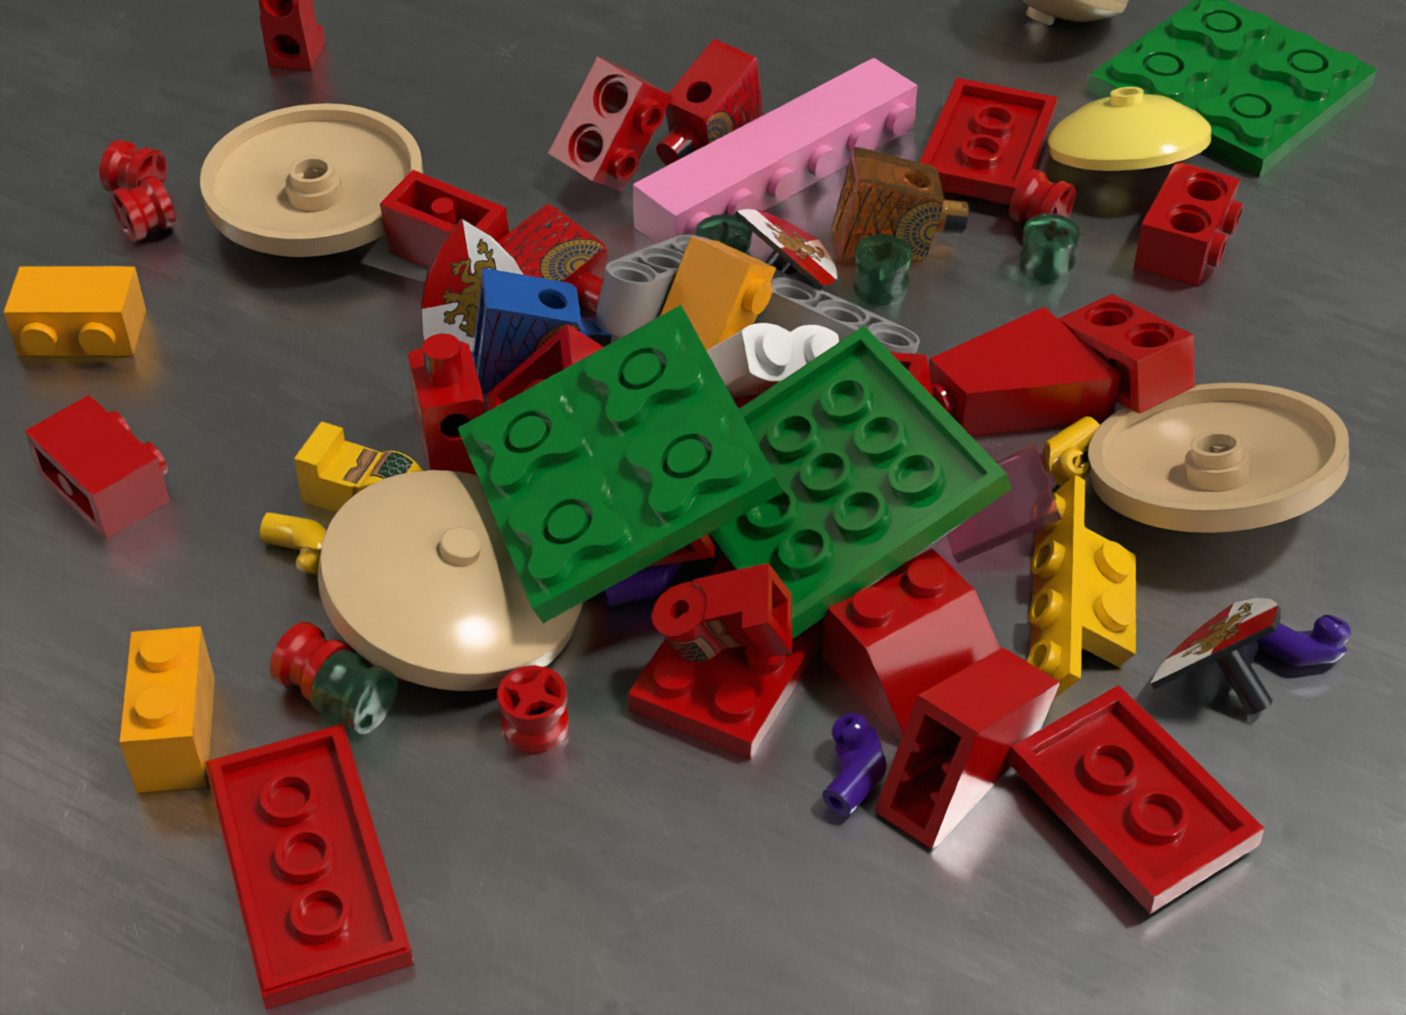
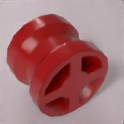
[99,139,168,192]
[1009,169,1076,236]
[110,175,176,243]
[269,622,357,706]
[497,665,569,754]

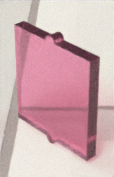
[947,444,1062,564]

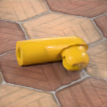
[1043,416,1100,487]
[260,512,326,576]

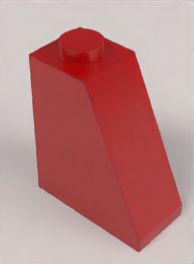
[929,307,1121,436]
[874,647,1060,849]

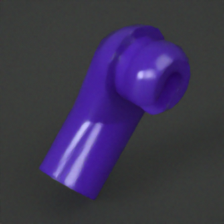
[602,562,682,607]
[1257,614,1351,667]
[822,713,887,817]

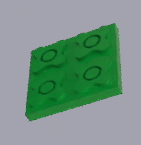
[1087,0,1377,177]
[458,305,784,624]
[709,326,1012,639]

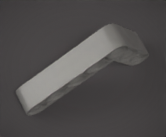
[595,235,920,354]

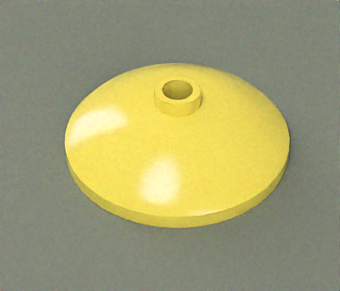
[1047,87,1211,171]

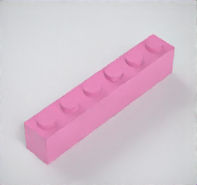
[633,57,918,244]

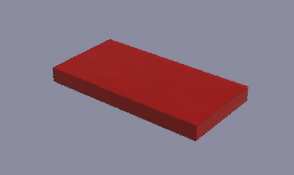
[205,724,414,1010]

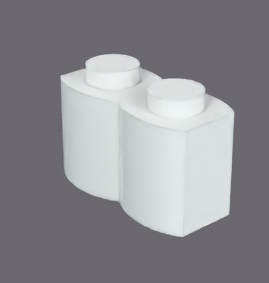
[707,323,839,398]

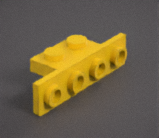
[1027,475,1136,700]

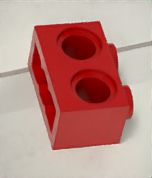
[548,56,672,192]
[1134,162,1244,286]
[1058,294,1195,414]

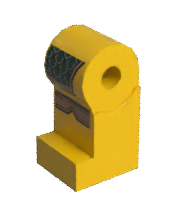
[294,421,423,512]

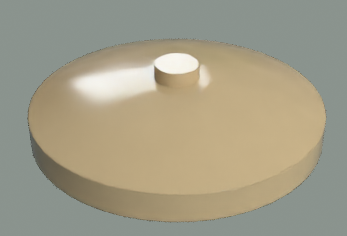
[200,103,423,257]
[1088,383,1349,533]
[318,470,583,691]

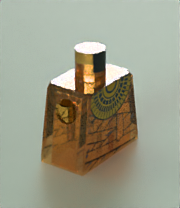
[830,147,968,266]

